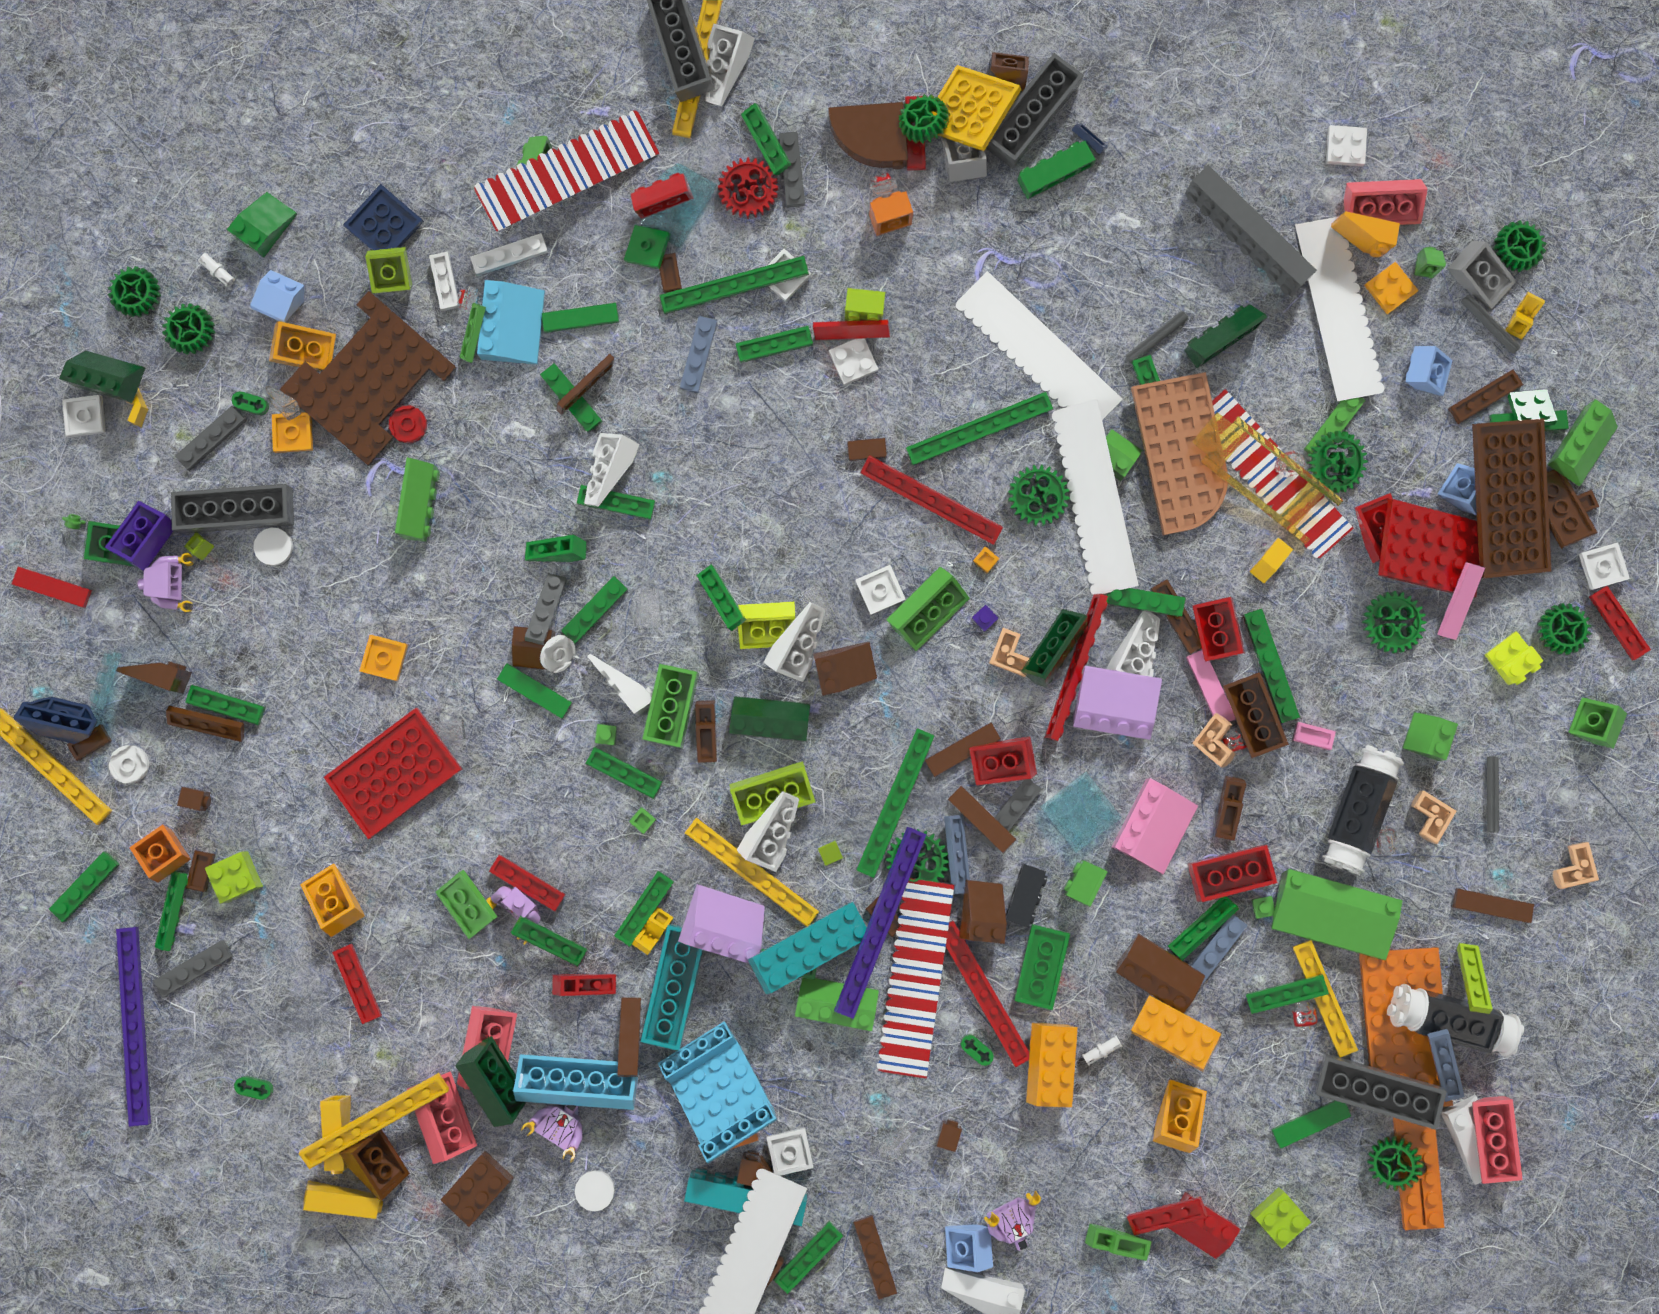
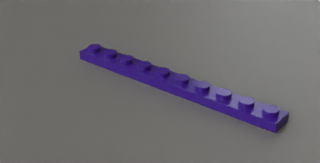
[834,827,927,1019]
[116,927,151,1127]

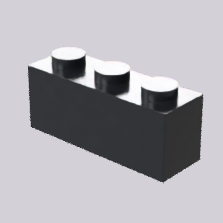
[1006,864,1048,927]

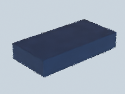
[1072,123,1108,154]

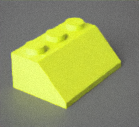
[738,602,796,649]

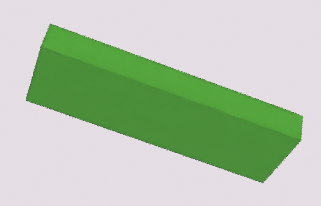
[459,303,486,363]

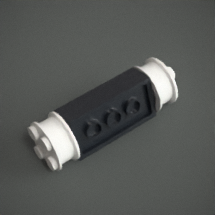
[1322,745,1404,876]
[1387,984,1524,1057]

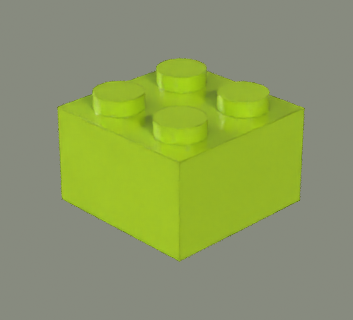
[365,247,412,293]
[845,288,885,321]
[205,851,263,904]
[1250,1187,1311,1249]

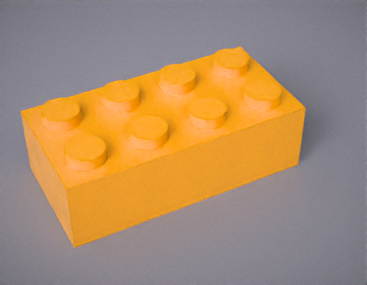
[1131,995,1222,1072]
[1026,1023,1078,1107]

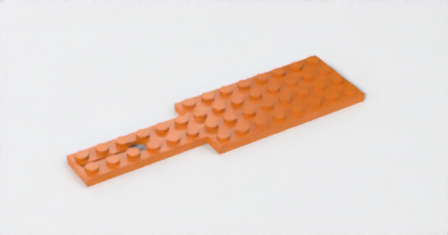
[1359,947,1453,1230]

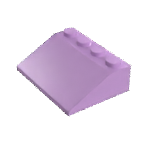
[1073,666,1162,740]
[678,884,765,964]

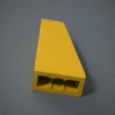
[320,1095,351,1174]
[303,1181,383,1219]

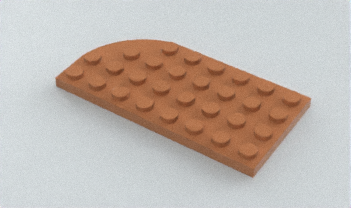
[1131,372,1228,536]

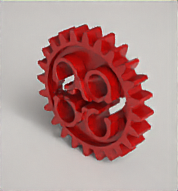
[718,157,778,219]

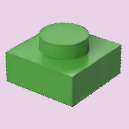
[595,724,617,746]
[629,807,657,834]
[1251,896,1275,919]

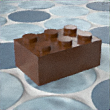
[440,1150,514,1227]

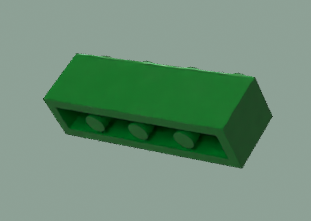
[1017,141,1096,200]

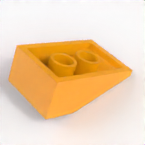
[1331,211,1400,257]
[269,321,336,370]
[300,863,365,937]
[1153,1079,1207,1153]

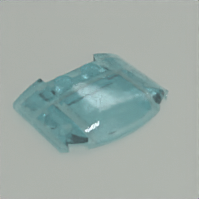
[641,163,717,248]

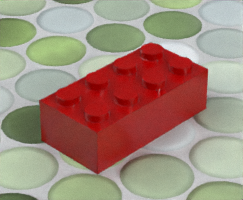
[1187,845,1278,902]

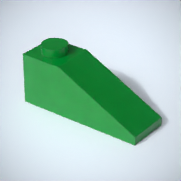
[525,535,586,562]

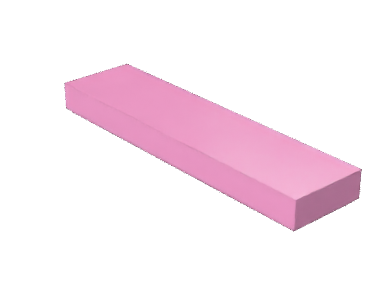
[1437,562,1485,640]
[1186,650,1236,722]

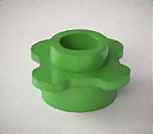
[62,514,86,530]

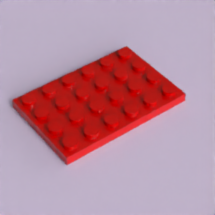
[1378,499,1479,598]
[324,708,463,839]

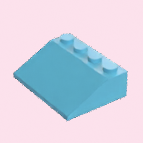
[477,280,545,364]

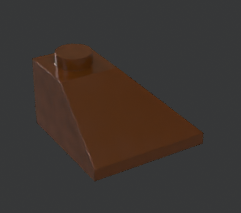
[991,52,1029,92]

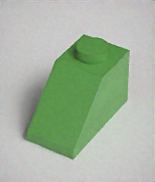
[1414,247,1446,279]

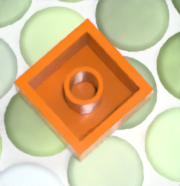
[869,191,913,236]
[129,824,191,883]

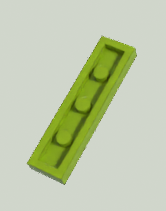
[1457,943,1492,1014]

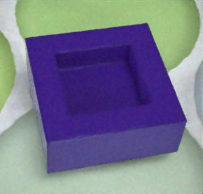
[972,605,999,632]

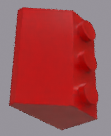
[631,173,694,219]
[1192,597,1245,662]
[1167,1192,1241,1259]

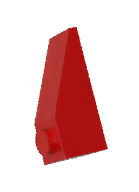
[552,974,616,996]

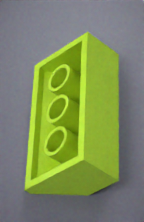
[729,761,816,826]

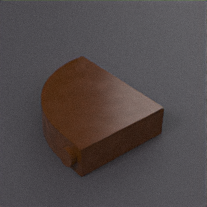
[828,102,908,170]

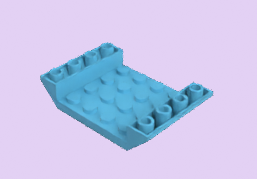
[658,1021,777,1163]

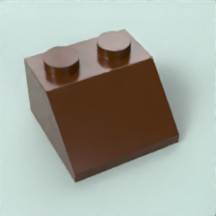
[512,626,556,670]
[737,1150,774,1186]

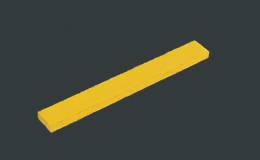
[672,0,723,139]
[0,708,112,825]
[685,818,819,926]
[299,1073,449,1169]

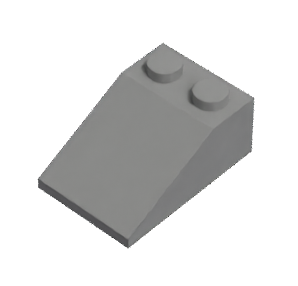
[941,137,987,182]
[1447,241,1516,309]

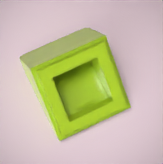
[184,533,214,560]
[818,841,843,866]

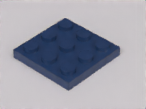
[343,184,424,250]

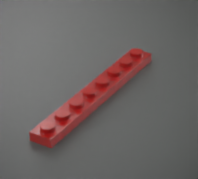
[860,455,1003,545]
[1044,594,1108,741]
[946,920,1030,1067]

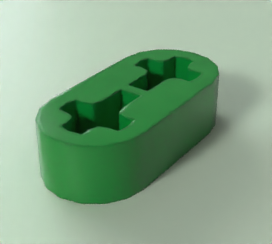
[231,391,269,416]
[960,1034,994,1066]
[234,1076,274,1100]

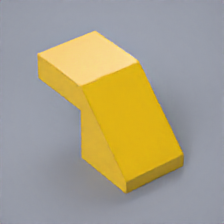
[1505,292,1545,340]
[125,388,148,427]
[1249,538,1293,584]
[632,907,674,955]

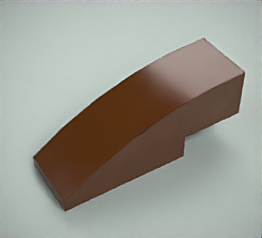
[695,700,717,763]
[1215,776,1246,841]

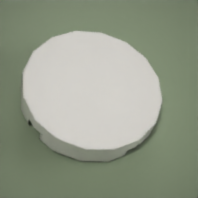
[253,528,293,566]
[540,635,575,673]
[109,745,149,784]
[575,1170,614,1211]

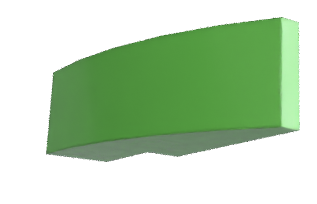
[1085,1224,1152,1261]

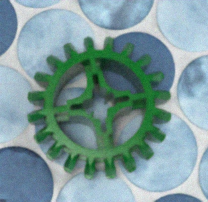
[899,94,949,144]
[1493,220,1547,272]
[107,266,161,318]
[162,303,215,355]
[1537,603,1592,655]
[1367,1136,1424,1191]

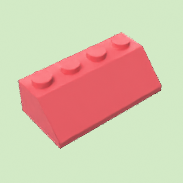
[1344,179,1428,225]
[457,1006,517,1090]
[407,1071,477,1164]
[1472,1096,1523,1184]

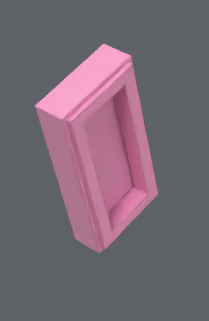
[1292,722,1336,750]

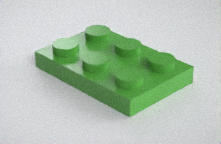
[435,870,497,939]

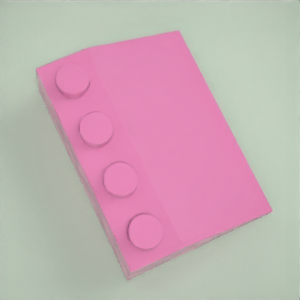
[1112,778,1198,874]

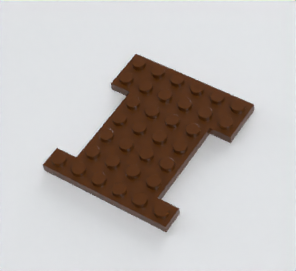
[280,291,457,466]

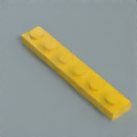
[1292,940,1358,1057]

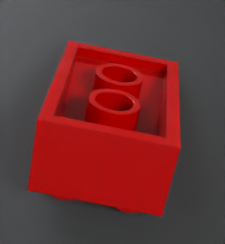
[1354,493,1393,564]
[969,736,1037,785]

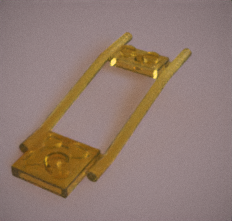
[1192,412,1343,544]

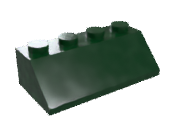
[1184,304,1267,369]
[59,351,146,403]
[1021,609,1088,687]
[729,696,810,742]
[455,1036,526,1127]

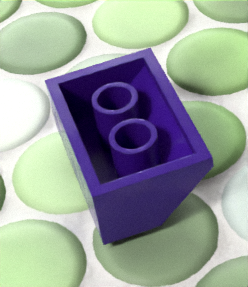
[105,500,173,571]

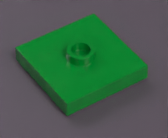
[624,225,671,269]

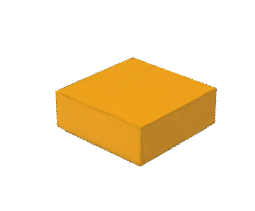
[972,547,1000,574]

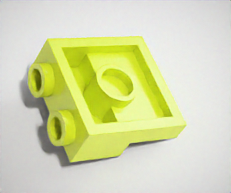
[1484,631,1543,685]

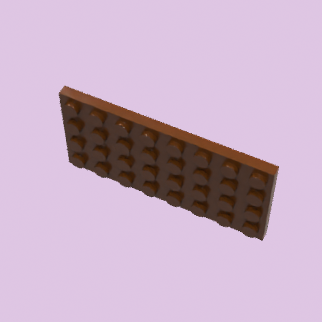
[1472,418,1551,578]

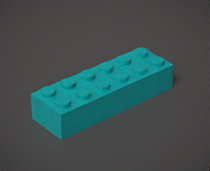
[747,902,867,994]
[641,924,703,1051]
[684,1168,807,1226]

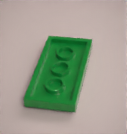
[1014,924,1070,1010]

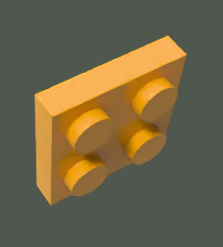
[1364,261,1419,314]
[272,412,313,453]
[359,635,408,681]

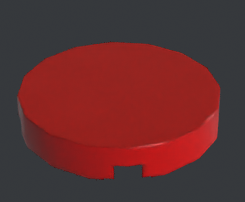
[389,405,427,443]

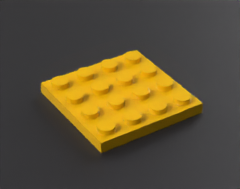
[932,65,1021,151]

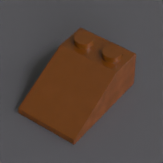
[813,641,877,696]
[115,661,192,694]
[959,880,1007,944]
[339,1129,410,1201]

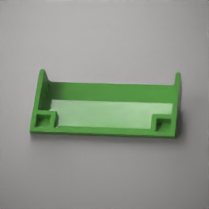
[1271,869,1403,960]

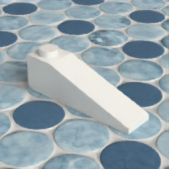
[705,24,755,107]
[584,433,639,507]
[764,602,825,682]
[1107,611,1160,677]
[587,654,653,716]
[737,791,799,872]
[1441,1095,1481,1185]
[941,1267,1025,1314]

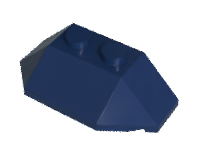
[13,697,98,744]

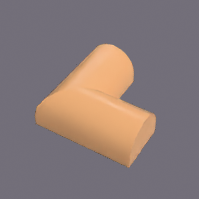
[989,628,1029,677]
[1192,713,1235,768]
[1411,791,1457,844]
[1553,842,1599,889]

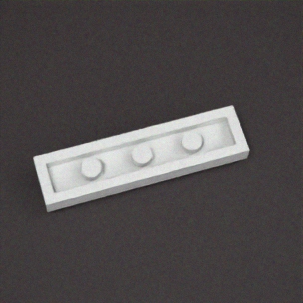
[470,233,548,276]

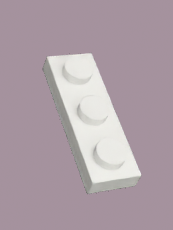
[429,252,460,311]

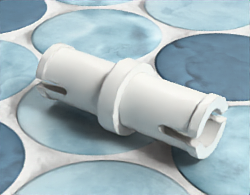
[198,253,235,287]
[1082,1036,1123,1066]

